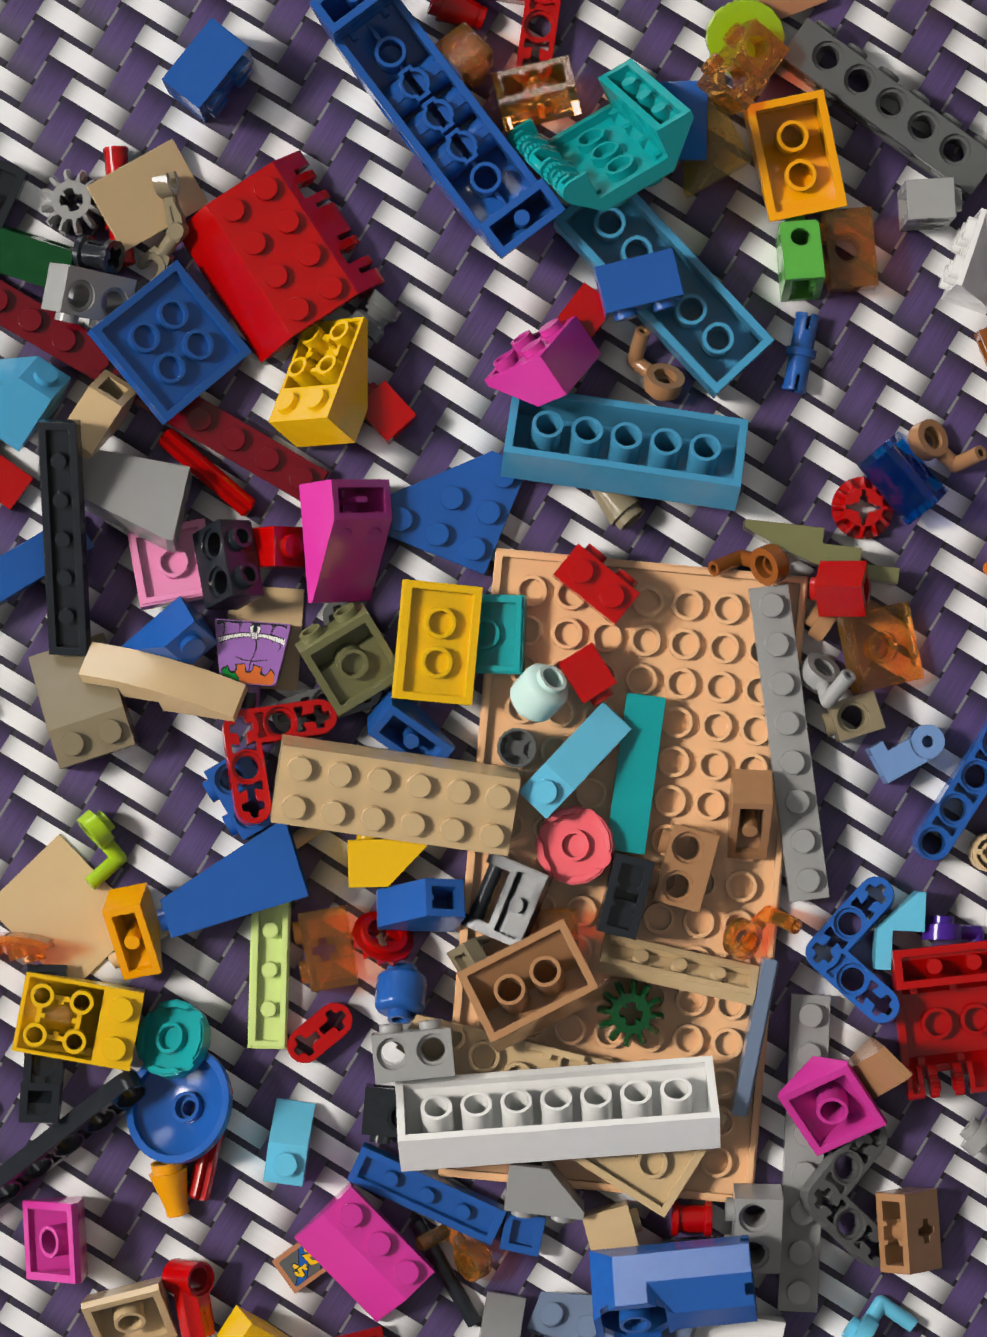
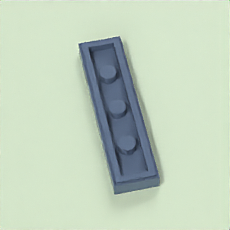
[730,956,779,1117]

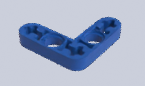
[805,876,901,1025]

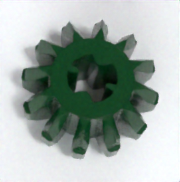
[597,979,664,1047]

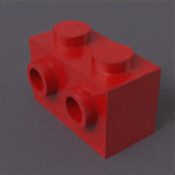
[552,544,640,626]

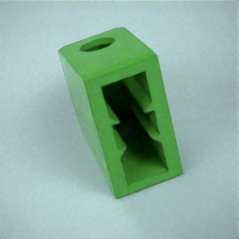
[776,215,825,302]

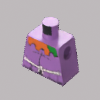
[215,619,292,709]

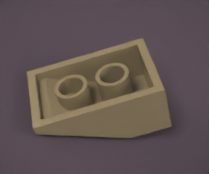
[28,633,140,769]

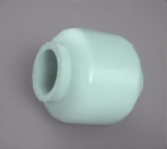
[510,663,569,722]

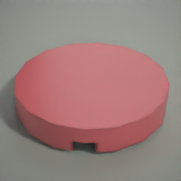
[535,806,615,885]

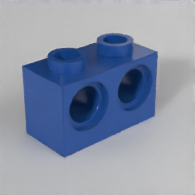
[202,748,273,840]

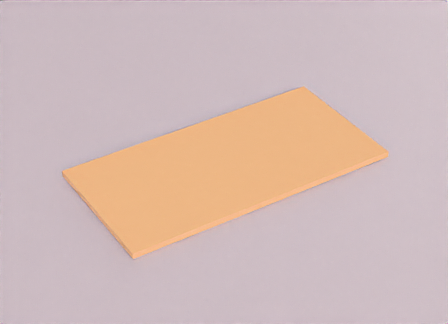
[438,548,808,1202]

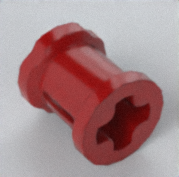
[671,1200,713,1237]

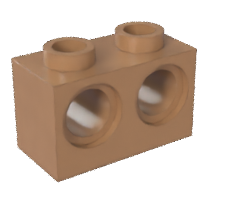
[648,823,720,913]

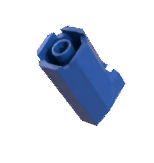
[589,1235,757,1337]

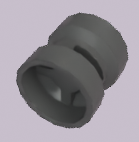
[348,289,402,344]
[497,728,536,767]

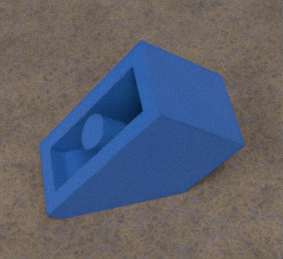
[121,596,218,665]
[367,687,455,758]

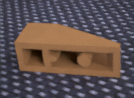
[847,1037,913,1099]

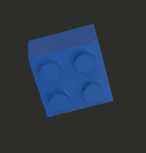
[162,17,254,123]

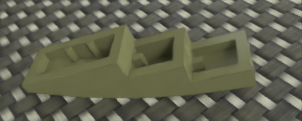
[742,519,900,586]

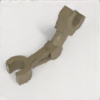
[137,171,190,279]

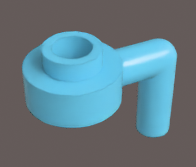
[841,1295,918,1337]

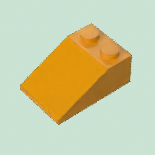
[743,89,848,223]

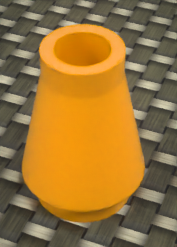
[149,1161,190,1218]

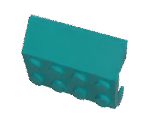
[507,58,694,211]

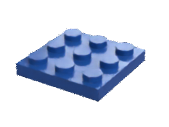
[87,260,252,425]

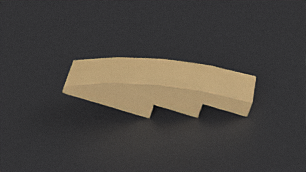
[78,641,248,722]

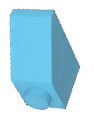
[263,1098,316,1187]

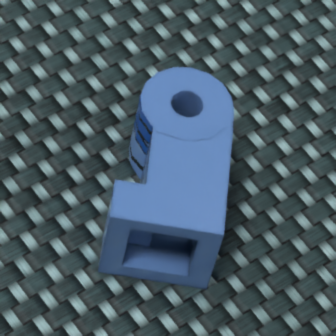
[865,724,945,784]

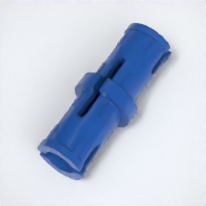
[781,312,820,394]

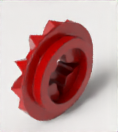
[831,476,895,539]
[351,911,414,967]

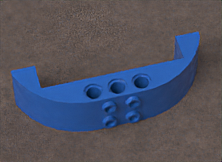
[309,0,566,259]

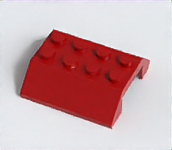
[182,150,386,363]
[892,940,987,1101]

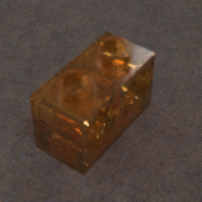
[696,18,790,115]

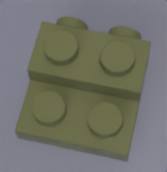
[295,603,395,717]

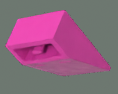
[299,479,392,603]

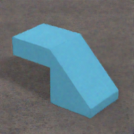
[871,891,926,970]

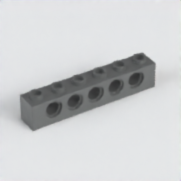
[777,18,987,201]

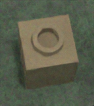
[821,690,886,742]

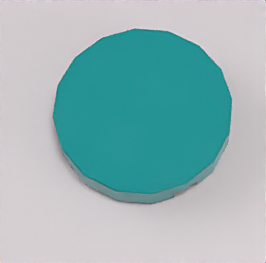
[136,999,211,1080]

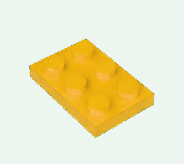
[391,579,483,706]

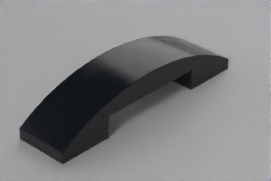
[18,964,68,1124]

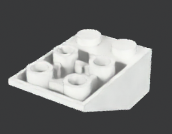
[938,208,987,315]

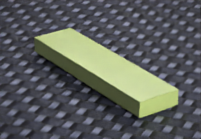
[247,901,292,1049]

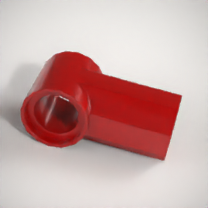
[162,1258,216,1337]

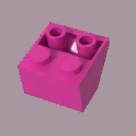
[484,315,601,407]

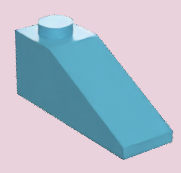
[519,701,632,819]

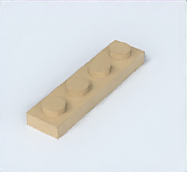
[597,933,760,1006]

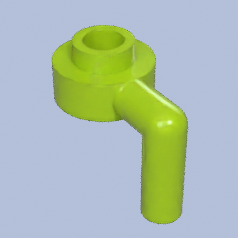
[76,809,127,890]

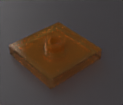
[836,601,924,694]

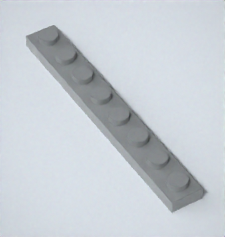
[748,584,830,902]
[777,993,831,1313]

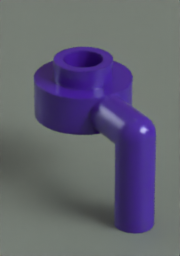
[922,916,985,942]

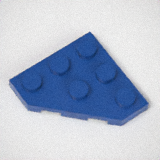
[388,451,523,575]

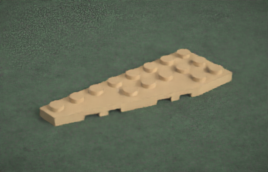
[396,1014,728,1218]

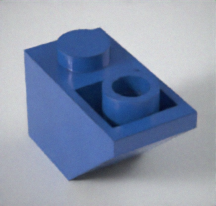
[376,878,465,932]

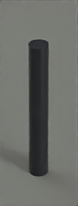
[409,1217,482,1328]

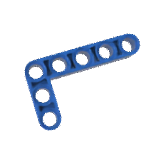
[912,720,987,860]

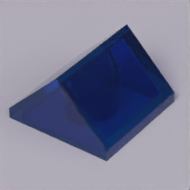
[857,432,948,526]

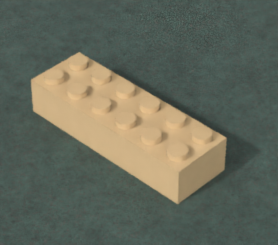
[270,734,521,856]

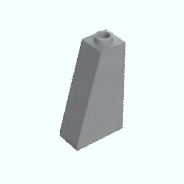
[38,450,193,553]

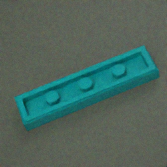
[609,693,666,855]

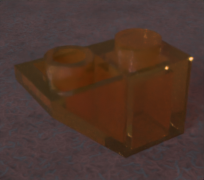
[435,21,493,88]

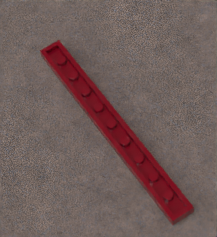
[0,280,329,501]

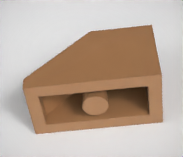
[727,769,773,860]

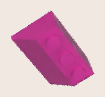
[294,1182,435,1322]

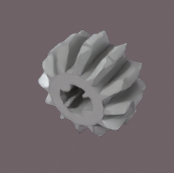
[40,169,103,237]

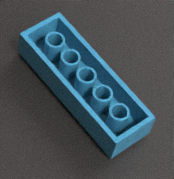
[553,193,774,399]
[500,393,749,511]

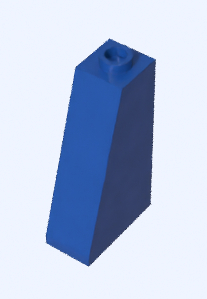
[156,823,311,938]

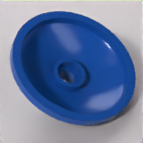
[126,1052,233,1165]

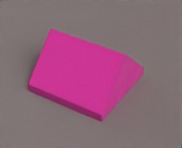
[778,1056,887,1156]
[22,1196,88,1284]

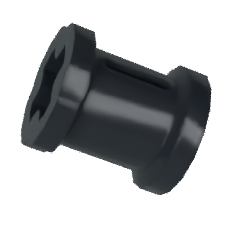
[72,234,125,275]

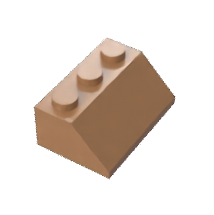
[456,919,604,1053]

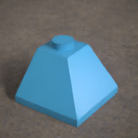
[0,356,71,452]

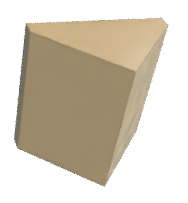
[81,1276,178,1337]

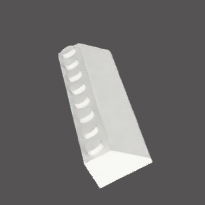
[395,1056,721,1172]

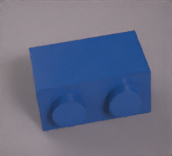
[593,248,684,322]

